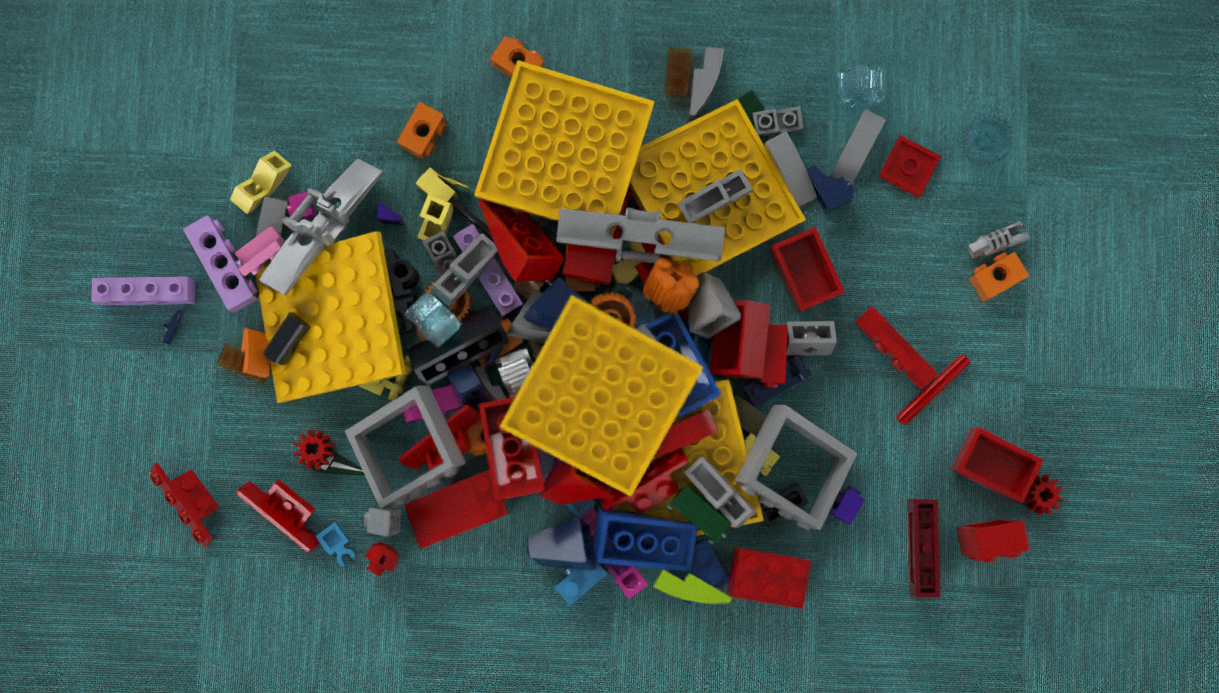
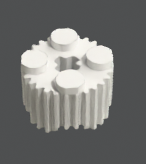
[495,349,533,398]

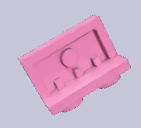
[235,226,285,276]

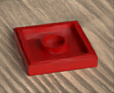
[878,135,941,198]

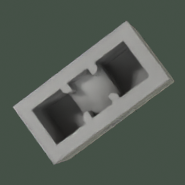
[786,321,837,356]

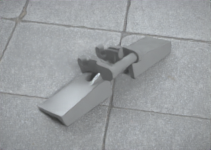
[259,158,383,296]
[556,208,725,265]

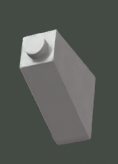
[688,272,741,339]
[507,289,552,343]

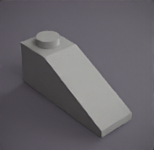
[364,507,402,536]

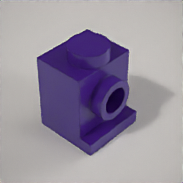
[829,485,865,524]

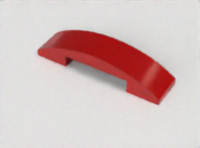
[653,409,718,458]

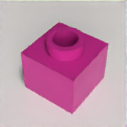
[287,192,317,223]

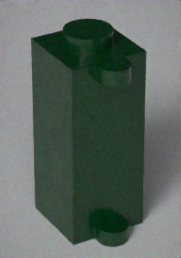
[666,481,732,545]

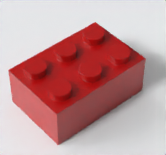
[769,227,845,314]
[709,300,770,378]
[950,427,1044,503]
[956,519,1030,563]
[726,546,811,609]

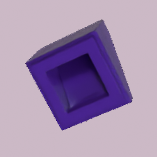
[377,202,404,225]

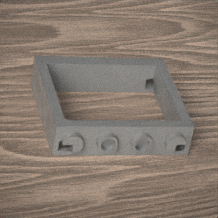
[345,385,466,510]
[735,405,857,531]

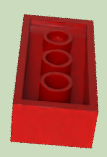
[563,191,629,285]
[478,198,565,282]
[479,397,545,501]
[403,470,510,549]

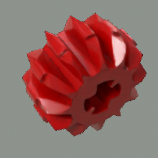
[293,429,335,470]
[1023,475,1064,515]

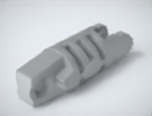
[968,221,1030,259]

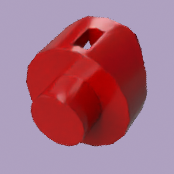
[365,542,399,576]

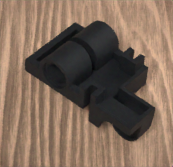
[384,248,420,335]

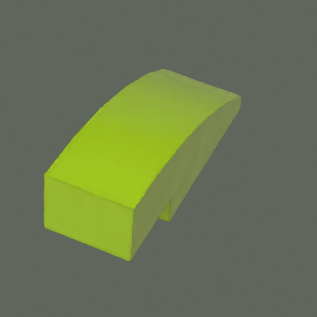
[653,569,732,604]

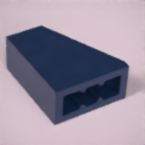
[524,277,589,330]
[527,517,596,571]

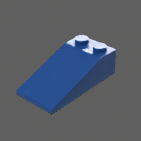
[645,312,721,418]
[592,508,698,572]

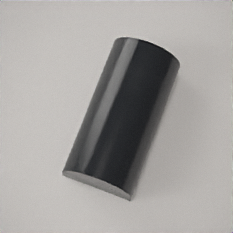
[263,312,310,365]
[760,482,809,528]

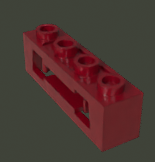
[907,499,940,598]

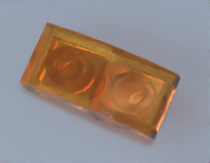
[664,47,692,96]
[216,343,271,384]

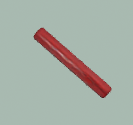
[896,354,971,425]

